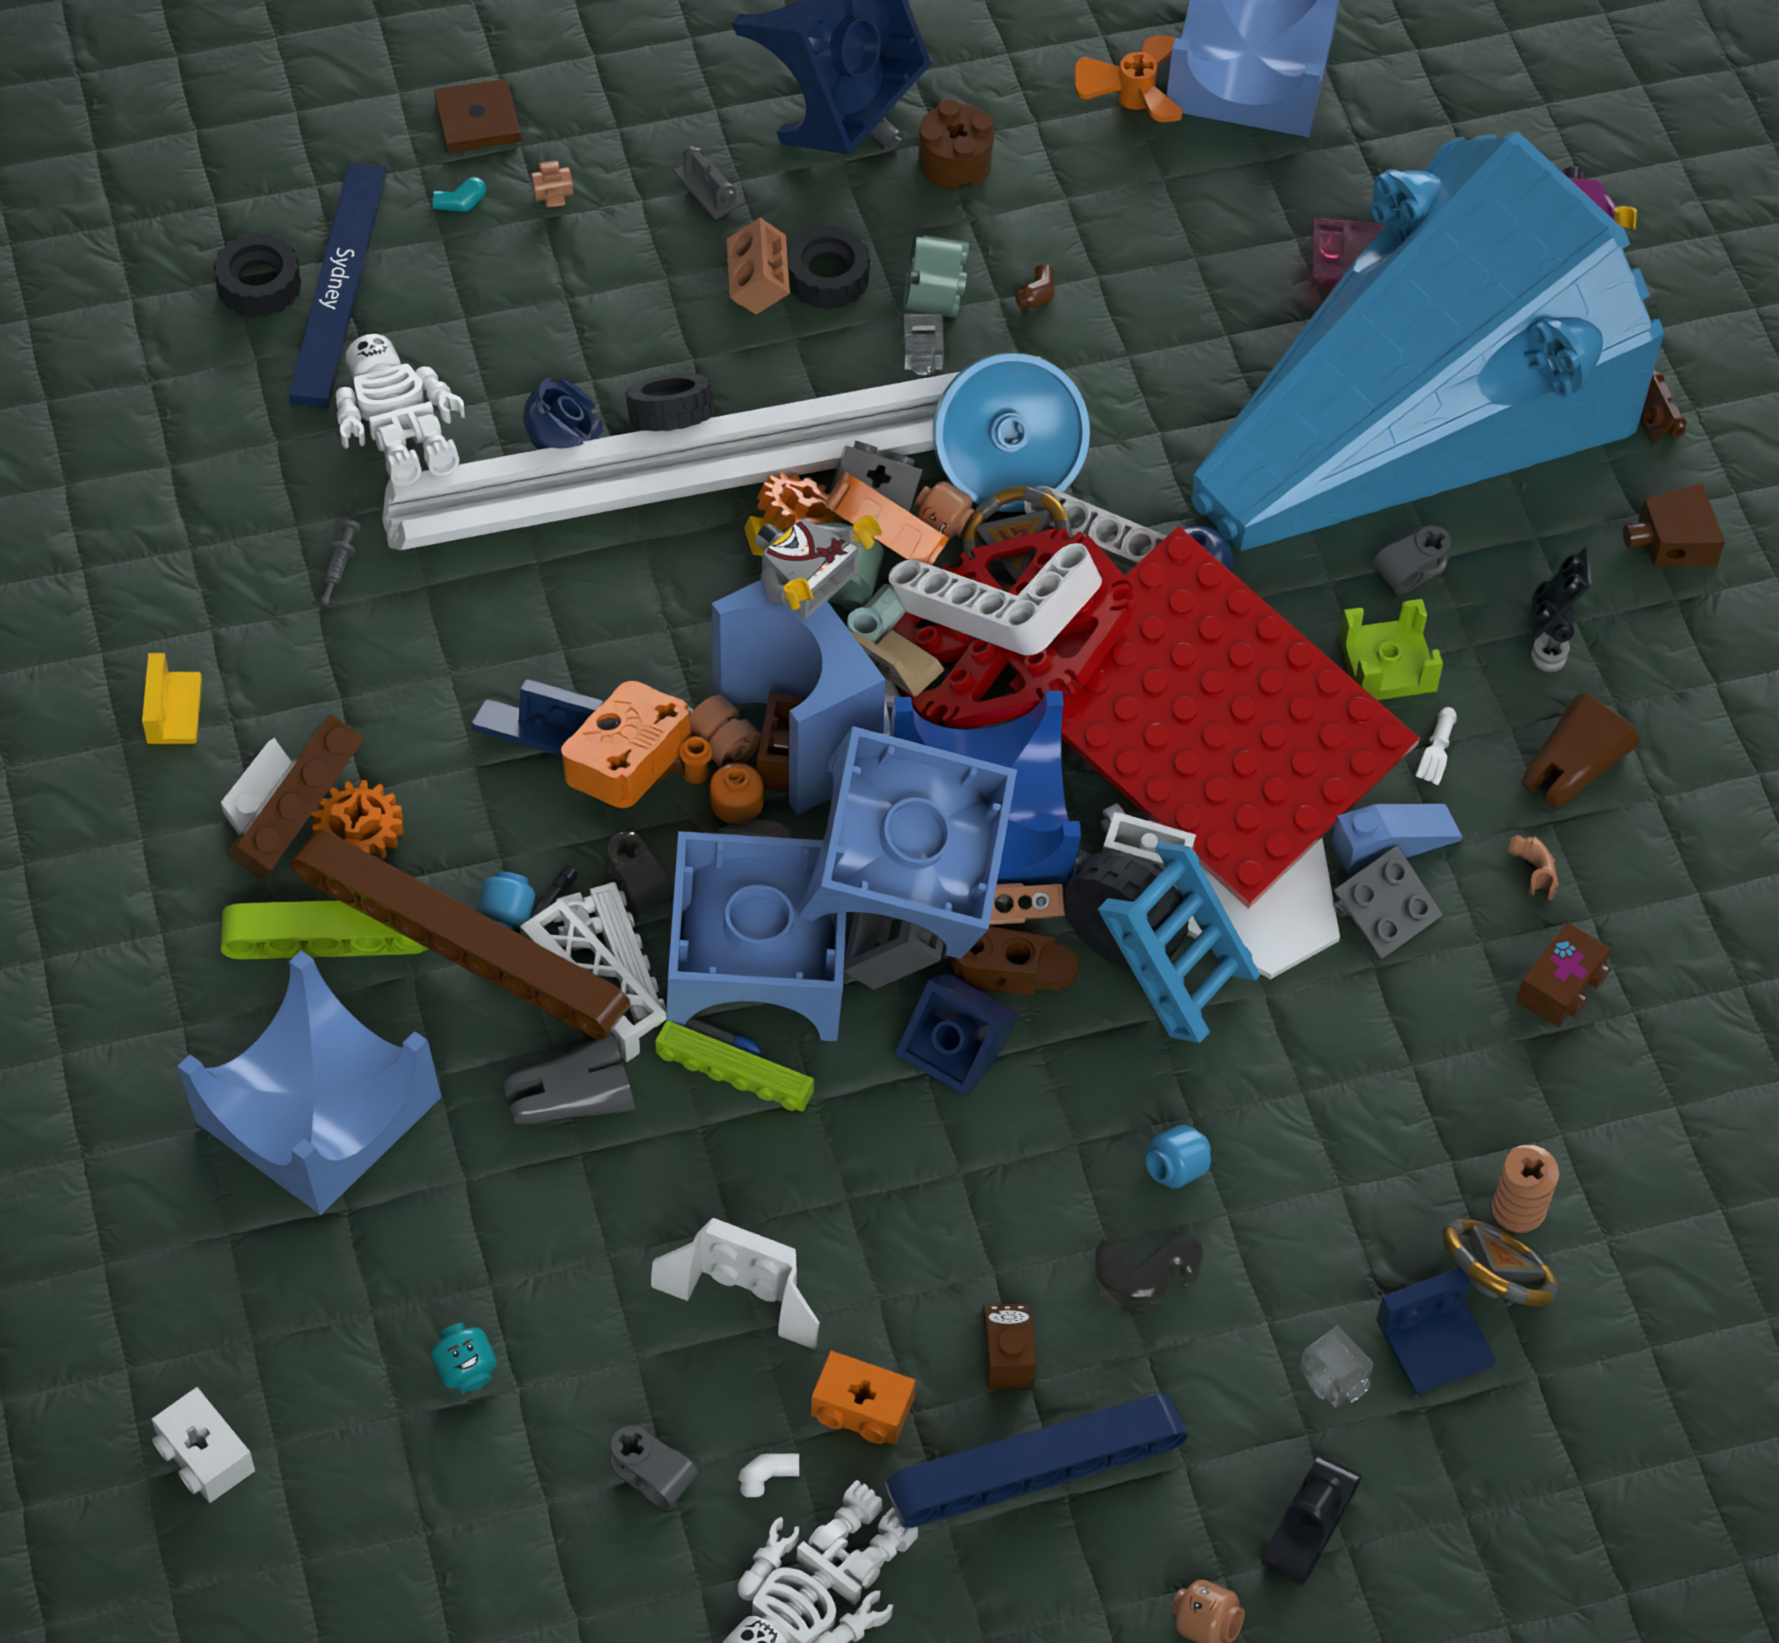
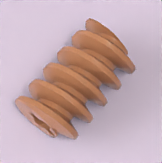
[1491,1145,1559,1233]

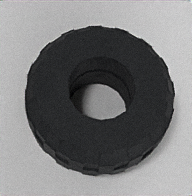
[1063,850,1189,971]

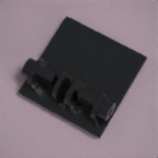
[1532,545,1592,642]

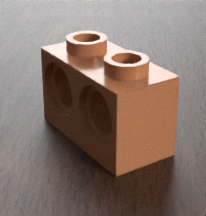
[727,218,790,315]

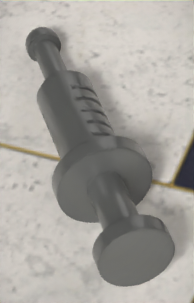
[320,519,361,605]

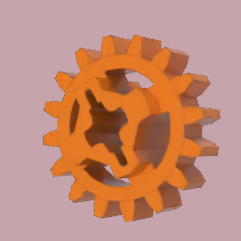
[757,472,843,532]
[312,780,404,859]

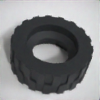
[787,225,870,309]
[214,233,301,317]
[625,373,715,431]

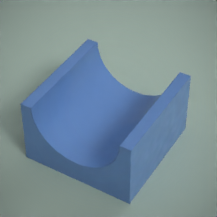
[712,580,886,816]
[666,831,846,1041]

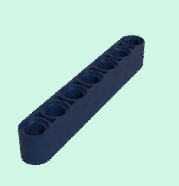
[884,1393,1189,1528]

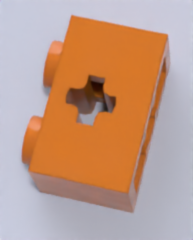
[811,1350,916,1446]

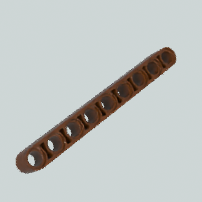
[290,830,630,1040]

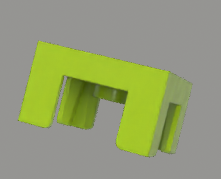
[1339,599,1443,700]

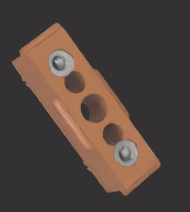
[989,883,1065,925]

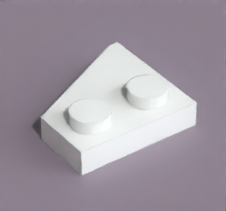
[221,738,291,835]

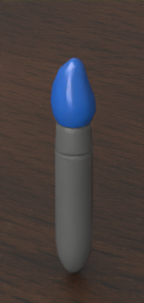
[665,1017,761,1056]

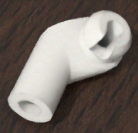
[738,1454,799,1497]

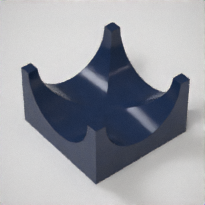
[731,0,932,155]

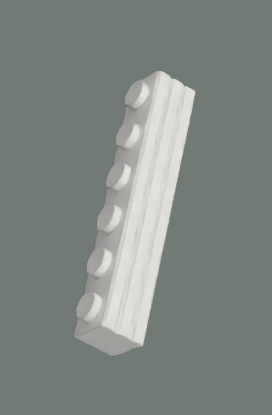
[590,882,667,1027]

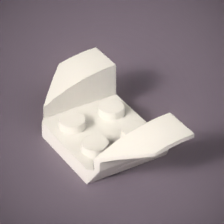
[651,1218,820,1350]

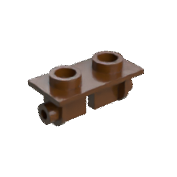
[1640,369,1687,444]

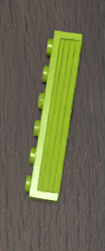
[655,1021,814,1112]

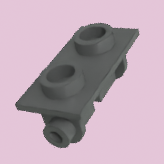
[673,146,746,220]

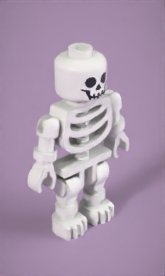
[335,334,465,486]
[723,1480,918,1643]

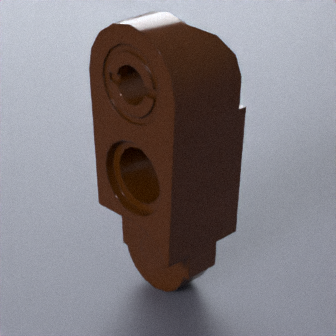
[950,926,1079,995]

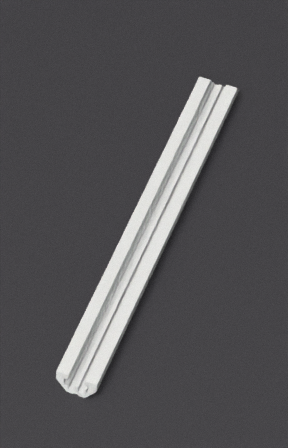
[382,357,1040,550]

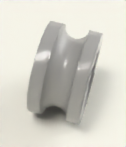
[1531,632,1570,672]

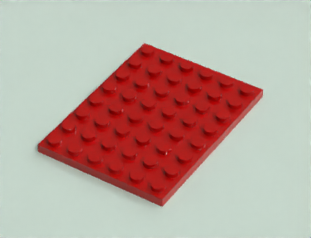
[1008,526,1420,909]

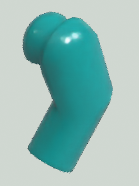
[433,177,486,212]

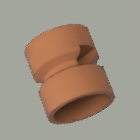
[690,694,762,768]

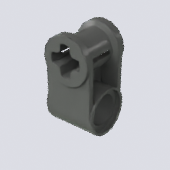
[1373,525,1451,595]
[611,1425,698,1510]

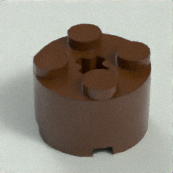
[918,99,994,189]

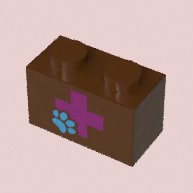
[1516,922,1611,1028]

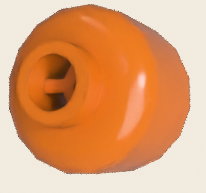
[710,763,764,825]

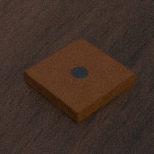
[434,78,521,153]

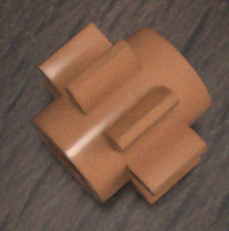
[531,161,573,208]

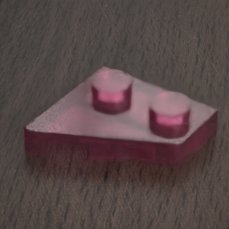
[1311,218,1386,287]

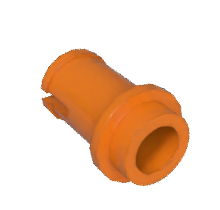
[680,736,712,784]

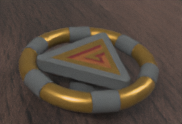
[962,486,1073,593]
[1442,1219,1559,1307]

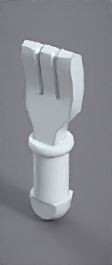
[1415,707,1457,785]

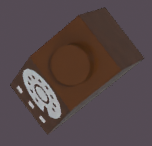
[983,1303,1036,1390]

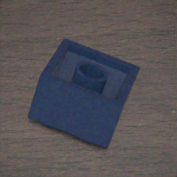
[894,972,1019,1096]

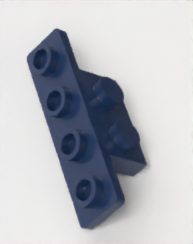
[472,679,604,756]

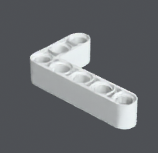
[1024,486,1167,568]
[888,543,1102,655]

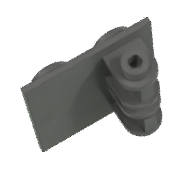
[1333,846,1443,960]

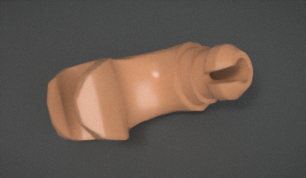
[1508,835,1558,900]

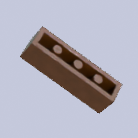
[226,714,365,879]

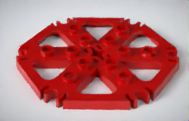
[892,528,1134,730]

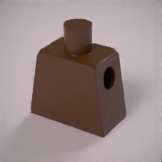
[1623,483,1725,567]

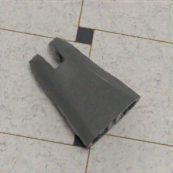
[503,1033,636,1125]

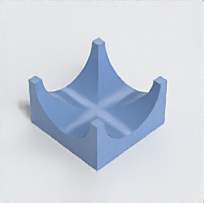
[1167,0,1340,137]
[797,726,1017,959]
[177,950,441,1215]

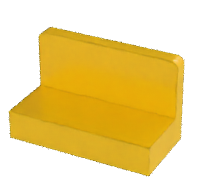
[142,653,202,744]

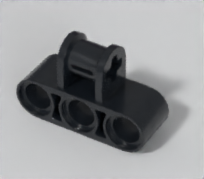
[1261,1454,1362,1586]

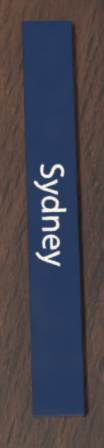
[289,162,387,408]

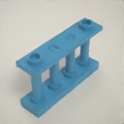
[1098,842,1260,1043]

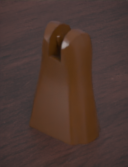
[1522,693,1640,809]

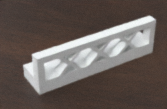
[520,899,666,1063]

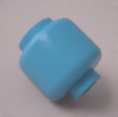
[476,871,535,931]
[1145,1124,1211,1189]

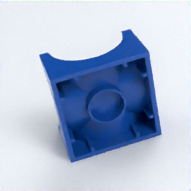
[889,691,1081,887]

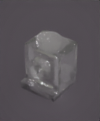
[903,314,944,375]

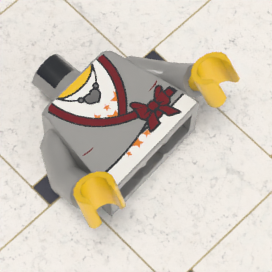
[755,515,883,620]

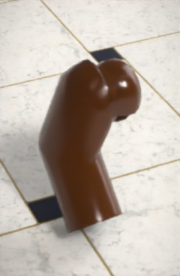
[1015,264,1054,310]

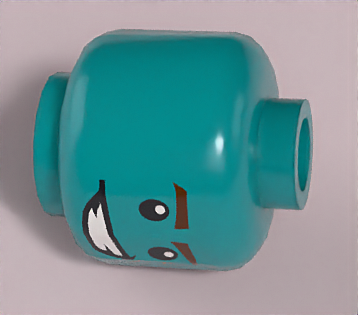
[430,1323,498,1394]

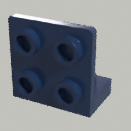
[1376,1268,1496,1395]

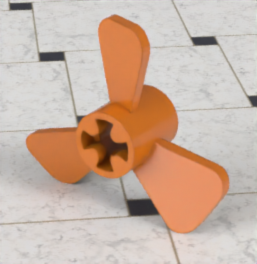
[1075,35,1183,122]

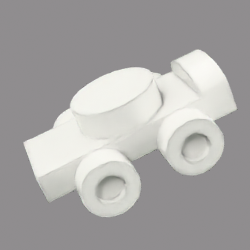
[554,892,603,951]

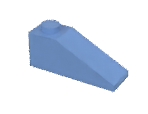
[1331,804,1462,876]

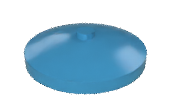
[932,353,1090,512]

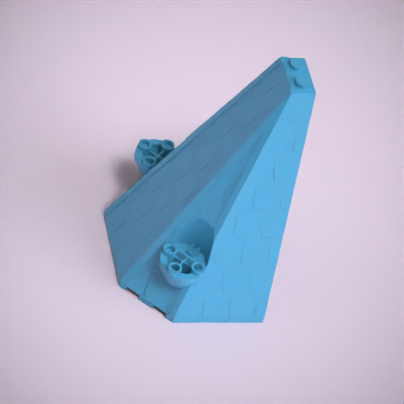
[1191,132,1664,551]

